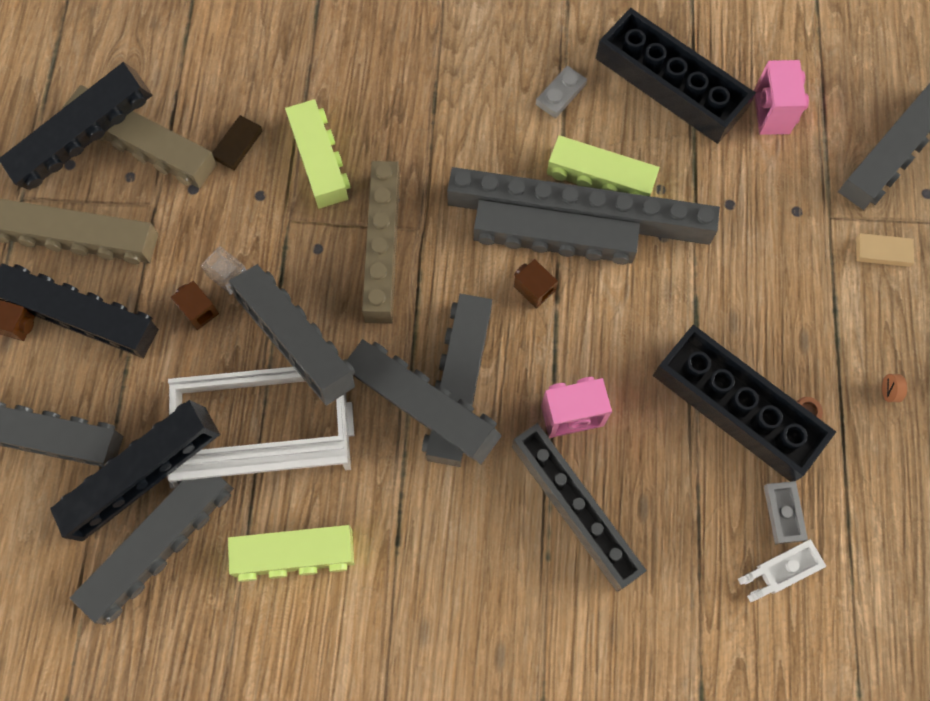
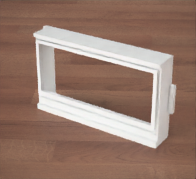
[168,367,355,488]

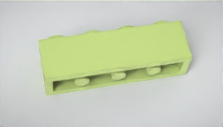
[285,99,351,209]
[547,135,660,196]
[228,525,355,582]

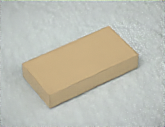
[856,233,914,267]

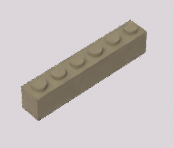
[62,85,217,189]
[362,161,400,324]
[0,199,159,264]

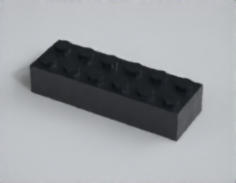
[595,7,756,144]
[653,324,836,482]

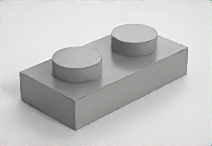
[536,66,587,119]
[764,481,808,544]

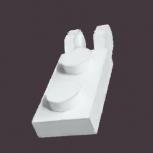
[738,539,827,602]

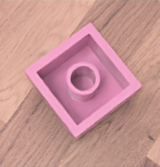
[754,60,809,135]
[541,377,612,438]

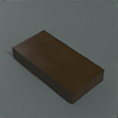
[212,115,263,170]

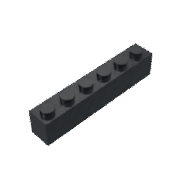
[0,62,153,190]
[0,263,159,359]
[50,400,220,542]

